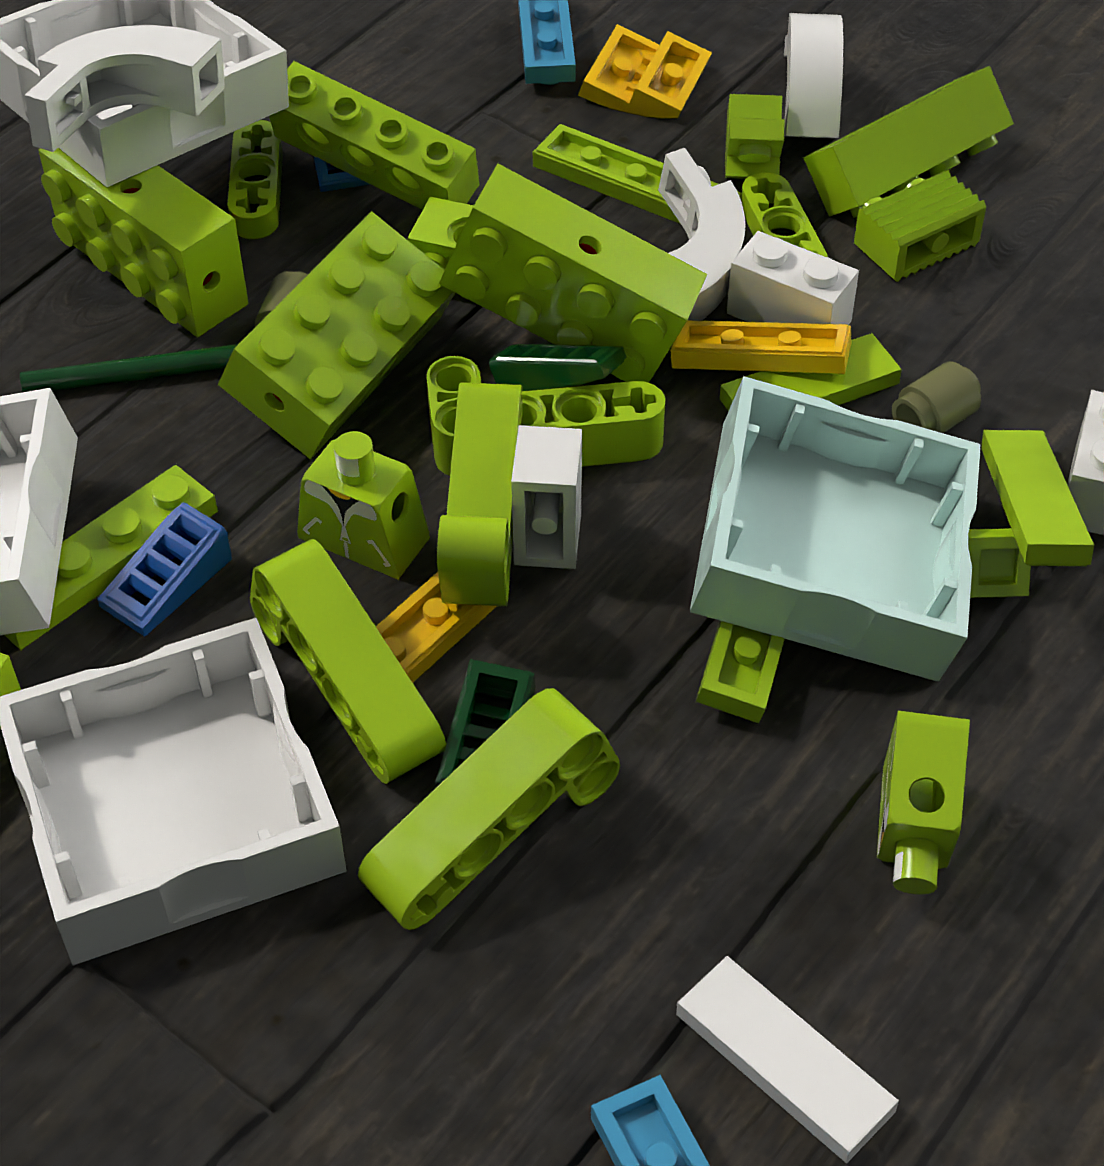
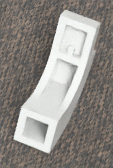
[784,13,843,139]
[25,25,225,152]
[658,148,745,321]

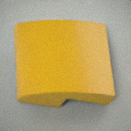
[578,24,712,118]

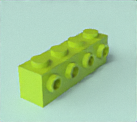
[803,66,1014,218]

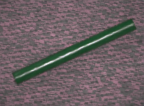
[20,344,238,392]

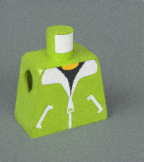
[297,431,430,580]
[877,711,970,894]

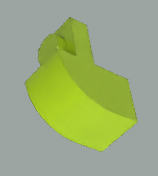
[725,94,785,179]

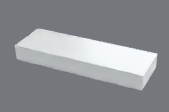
[676,956,899,1164]

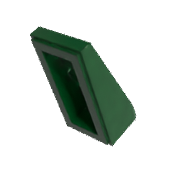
[489,344,627,392]
[436,659,536,786]

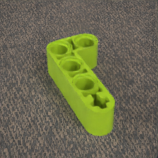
[427,356,665,476]
[437,382,522,606]
[250,539,446,784]
[358,688,620,930]

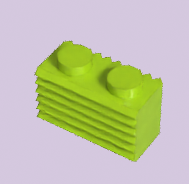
[854,170,986,282]

